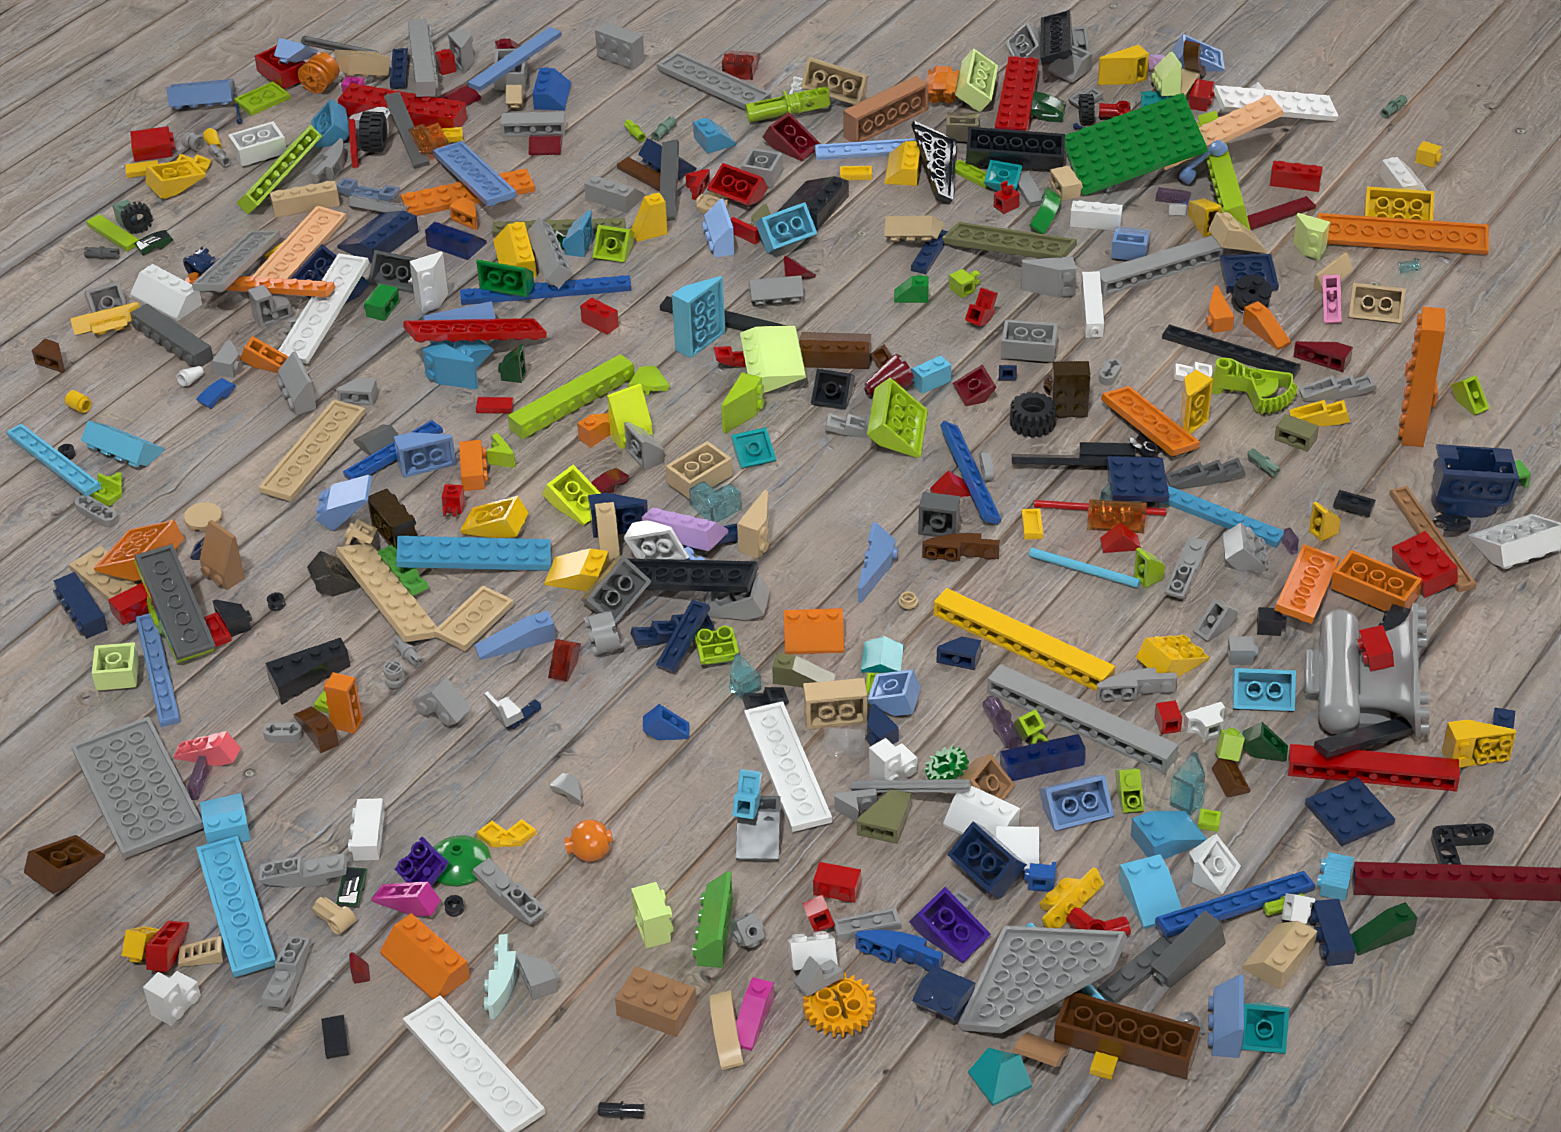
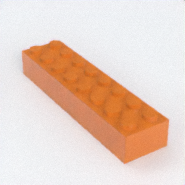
[1398,306,1445,447]

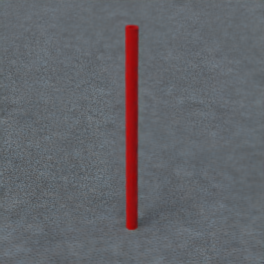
[1034,500,1166,516]

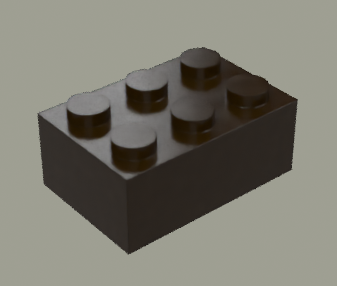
[1050,361,1091,417]
[368,488,418,549]

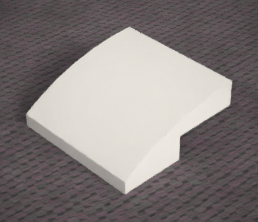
[996,826,1039,870]

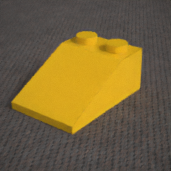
[146,159,206,199]
[460,496,529,538]
[544,548,610,592]

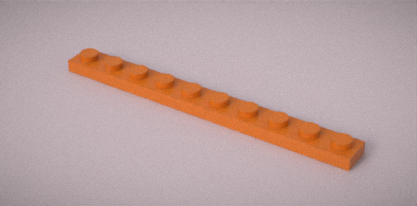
[184,272,336,297]

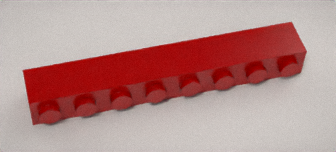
[1288,744,1460,792]

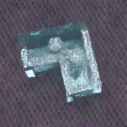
[689,481,742,522]

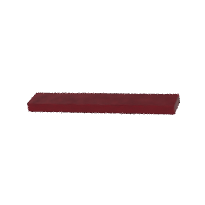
[1247,196,1316,230]

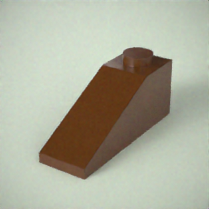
[293,706,339,753]

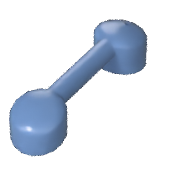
[1179,140,1228,185]

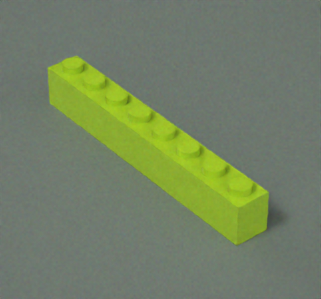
[236,125,322,214]
[508,354,635,439]

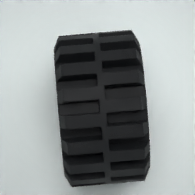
[359,111,387,152]
[1010,392,1056,438]

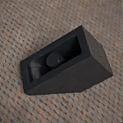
[212,600,252,637]

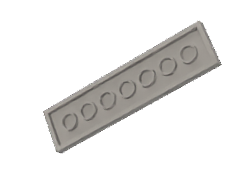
[657,51,771,109]
[192,230,281,292]

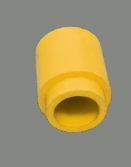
[65,390,92,413]

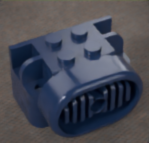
[1431,444,1519,518]

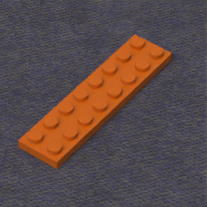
[401,168,535,216]

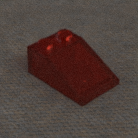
[722,50,760,80]

